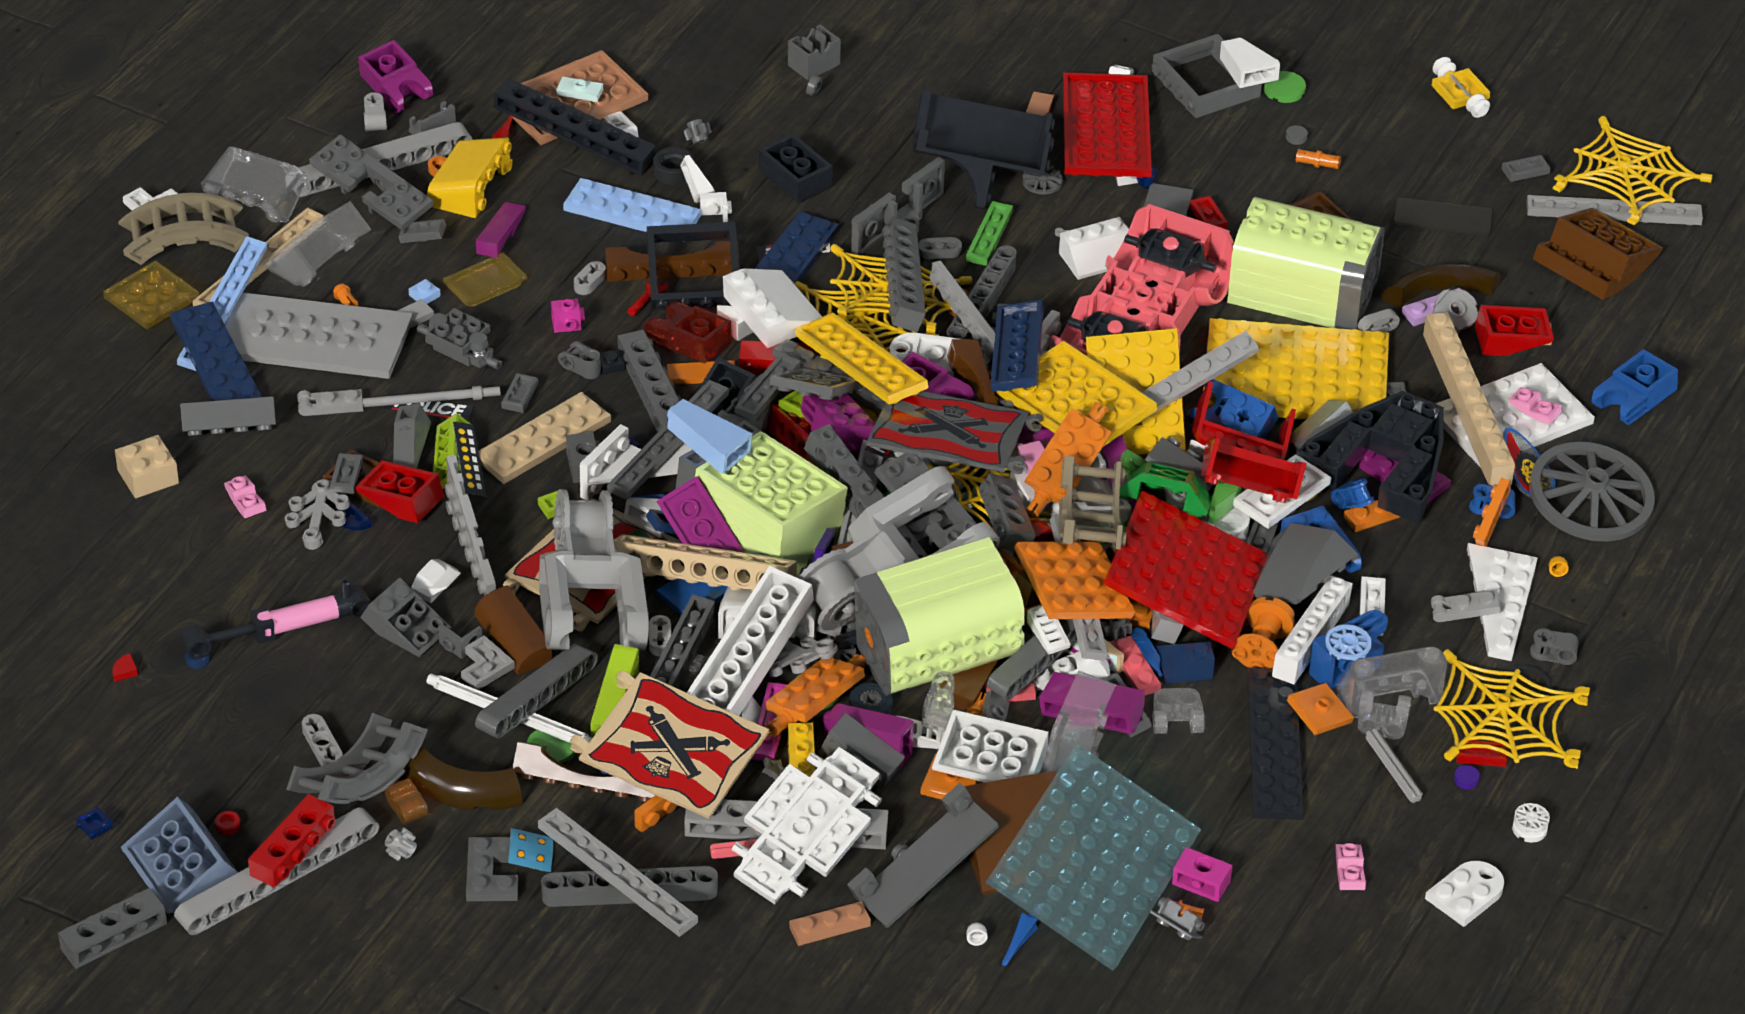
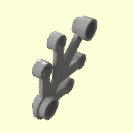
[285,479,350,550]
[768,637,838,677]

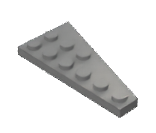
[445,455,496,595]

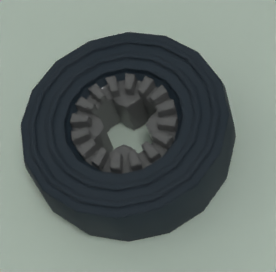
[849,682,893,715]

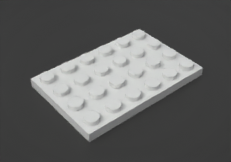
[1436,363,1594,466]

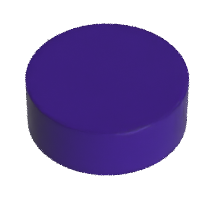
[1454,765,1480,789]

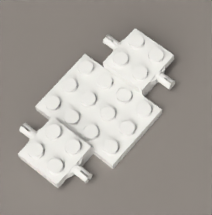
[732,747,882,904]

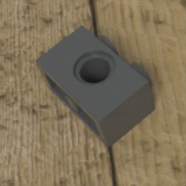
[566,432,600,483]

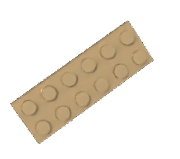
[478,392,611,484]

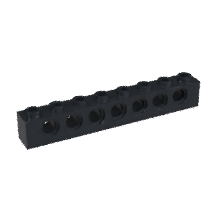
[493,77,656,176]

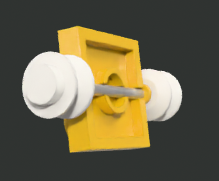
[1432,57,1490,118]

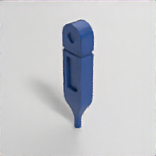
[1130,628,1163,677]

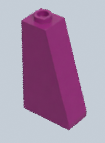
[823,703,914,770]

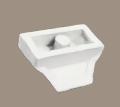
[411,559,461,603]

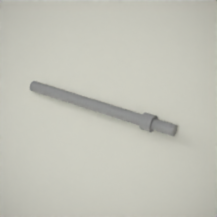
[363,386,501,407]

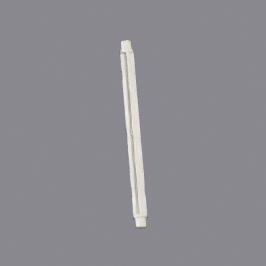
[427,673,593,743]

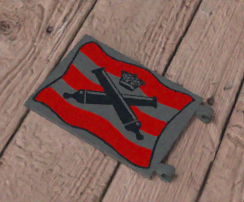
[867,391,1043,474]

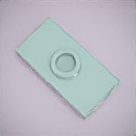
[556,77,603,102]

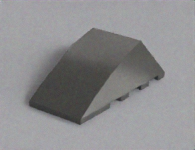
[1253,523,1359,604]

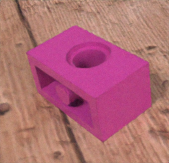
[1172,847,1232,902]

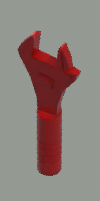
[627,281,668,316]

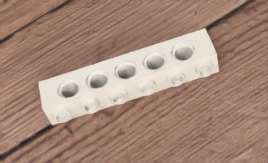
[1272,575,1353,684]

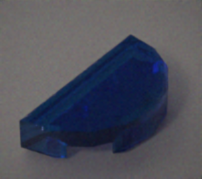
[335,501,372,530]

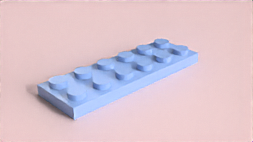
[563,178,701,242]

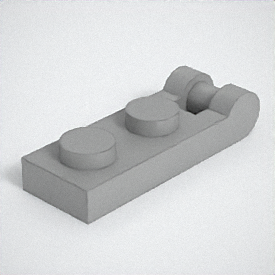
[297,389,363,416]
[1431,589,1501,622]

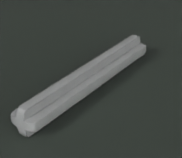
[1366,729,1422,803]

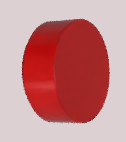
[215,811,241,836]

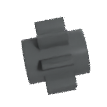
[684,119,712,144]
[1102,618,1132,641]

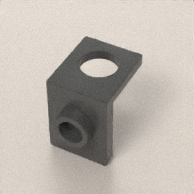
[438,624,482,659]

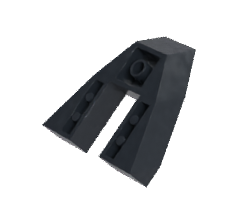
[1297,391,1444,524]

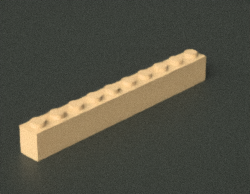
[1423,312,1515,486]

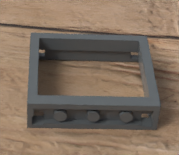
[1151,34,1262,118]

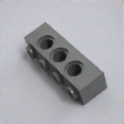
[979,473,1036,552]
[58,888,167,969]

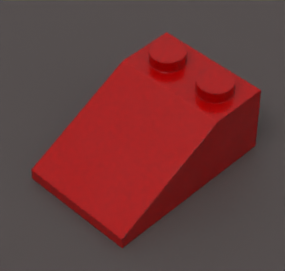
[1475,305,1554,356]
[356,460,444,523]

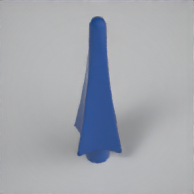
[1002,910,1039,966]

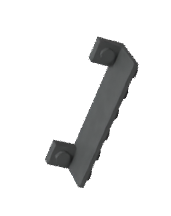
[847,783,999,928]

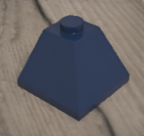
[1156,641,1215,684]

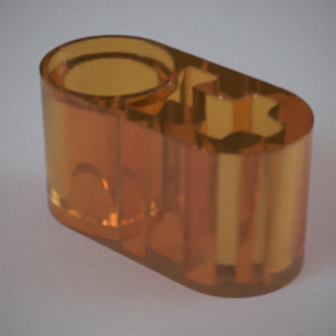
[385,778,428,825]

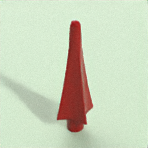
[492,116,513,138]

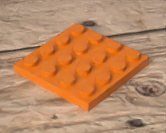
[1014,542,1135,619]

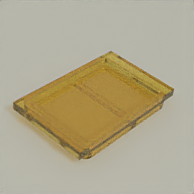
[443,252,527,306]

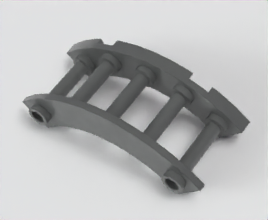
[286,713,427,804]

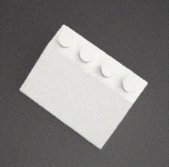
[723,269,822,348]
[932,710,1048,782]

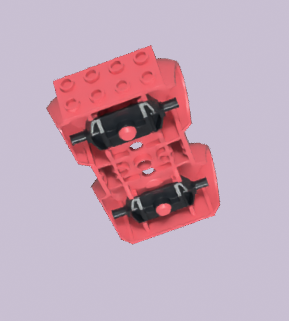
[1049,204,1234,356]

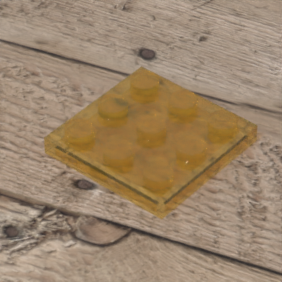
[103,261,199,329]

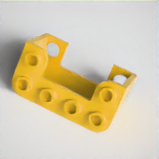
[427,137,512,218]

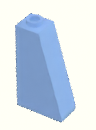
[667,399,752,474]

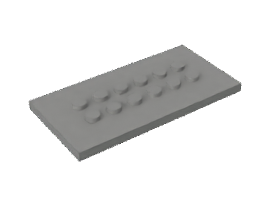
[225,293,413,379]

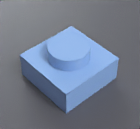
[409,279,440,304]

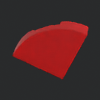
[112,653,138,682]

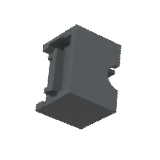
[788,25,841,81]

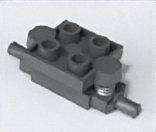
[417,308,502,370]

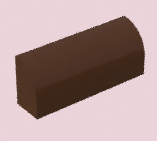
[474,585,552,675]
[936,660,999,710]

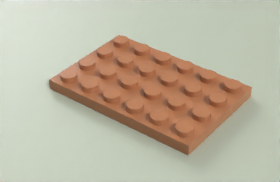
[512,50,648,145]

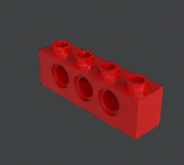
[768,405,818,468]
[248,794,335,888]

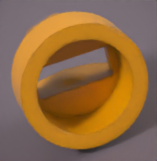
[1549,556,1568,577]

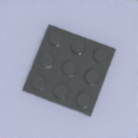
[770,367,862,400]

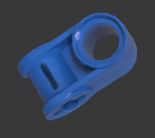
[1331,478,1375,509]
[1469,484,1515,519]

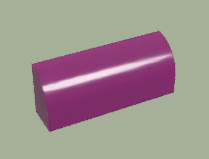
[1039,672,1145,734]

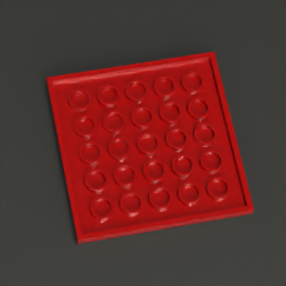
[1103,491,1268,649]

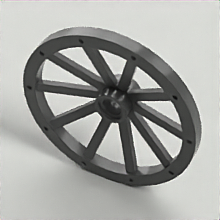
[1529,442,1655,542]

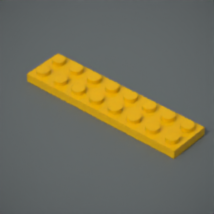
[794,313,928,405]

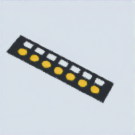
[453,422,486,496]

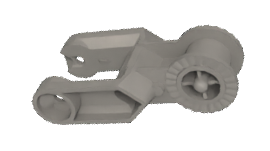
[798,466,1001,631]
[539,489,649,652]

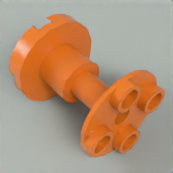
[1232,597,1296,669]

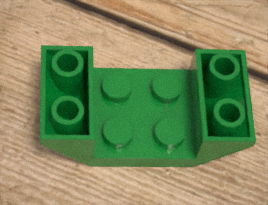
[1119,461,1212,517]

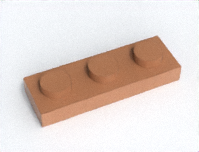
[789,901,871,946]

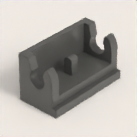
[409,101,456,135]

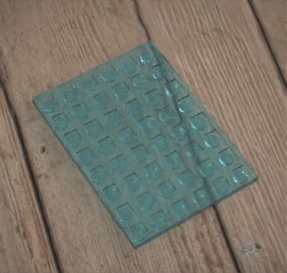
[985,744,1201,971]

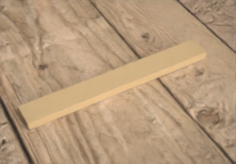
[192,208,325,306]

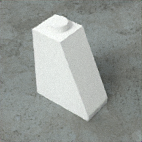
[1220,38,1280,88]

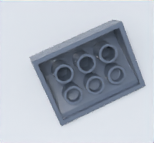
[121,797,239,914]

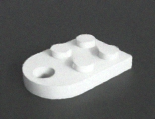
[890,333,957,377]
[1425,861,1504,927]

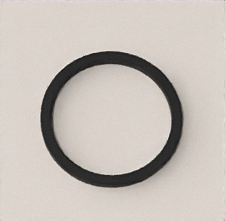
[1501,665,1550,700]

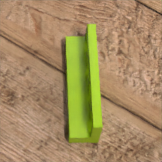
[433,413,470,489]

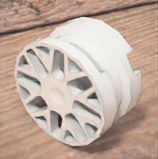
[1512,803,1550,843]

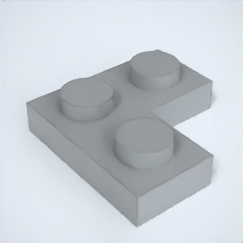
[461,636,515,690]

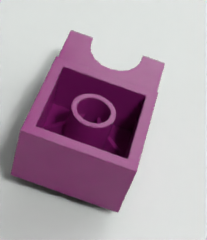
[358,40,433,113]
[901,351,974,401]
[801,394,875,451]

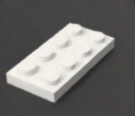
[1233,454,1331,529]

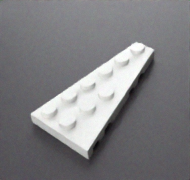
[1467,543,1537,661]

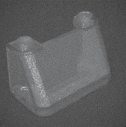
[1337,647,1448,718]

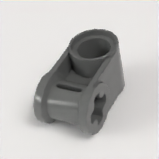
[558,341,601,379]
[1530,629,1578,665]

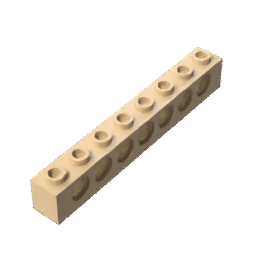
[613,534,797,592]

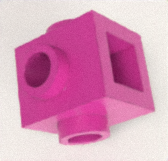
[551,299,585,333]

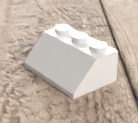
[1059,217,1129,280]

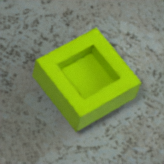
[538,491,558,519]

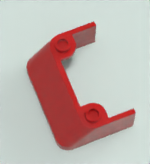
[1192,381,1296,460]
[1201,438,1307,503]

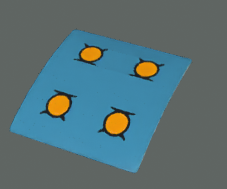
[508,828,553,872]

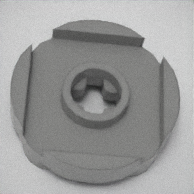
[1432,289,1478,334]

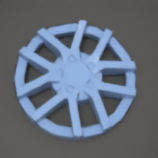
[1325,625,1371,662]

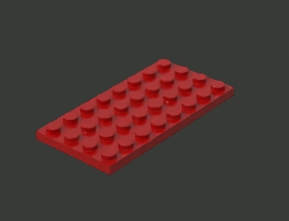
[1063,72,1152,178]

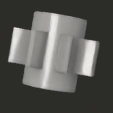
[385,827,417,861]

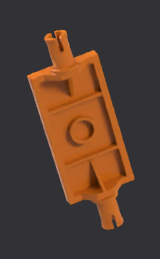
[1024,402,1112,518]
[765,654,867,737]

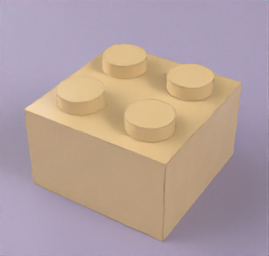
[115,435,179,498]

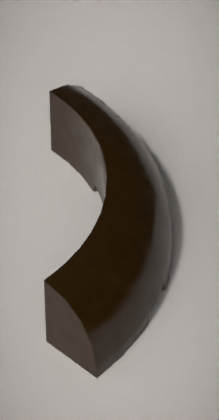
[1381,264,1501,308]
[402,745,523,810]

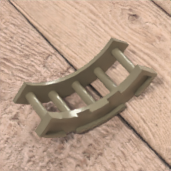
[119,193,249,265]
[1059,456,1126,550]

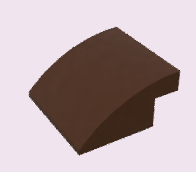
[1533,208,1663,300]
[964,770,1080,895]

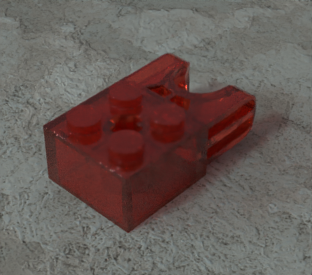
[643,301,732,364]

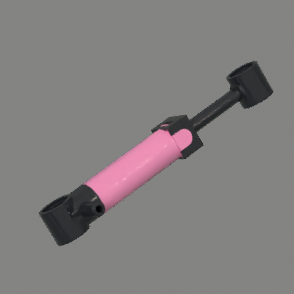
[181,579,371,659]

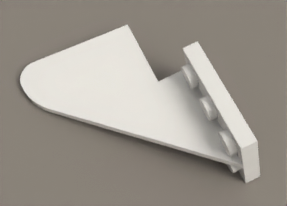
[580,424,692,501]

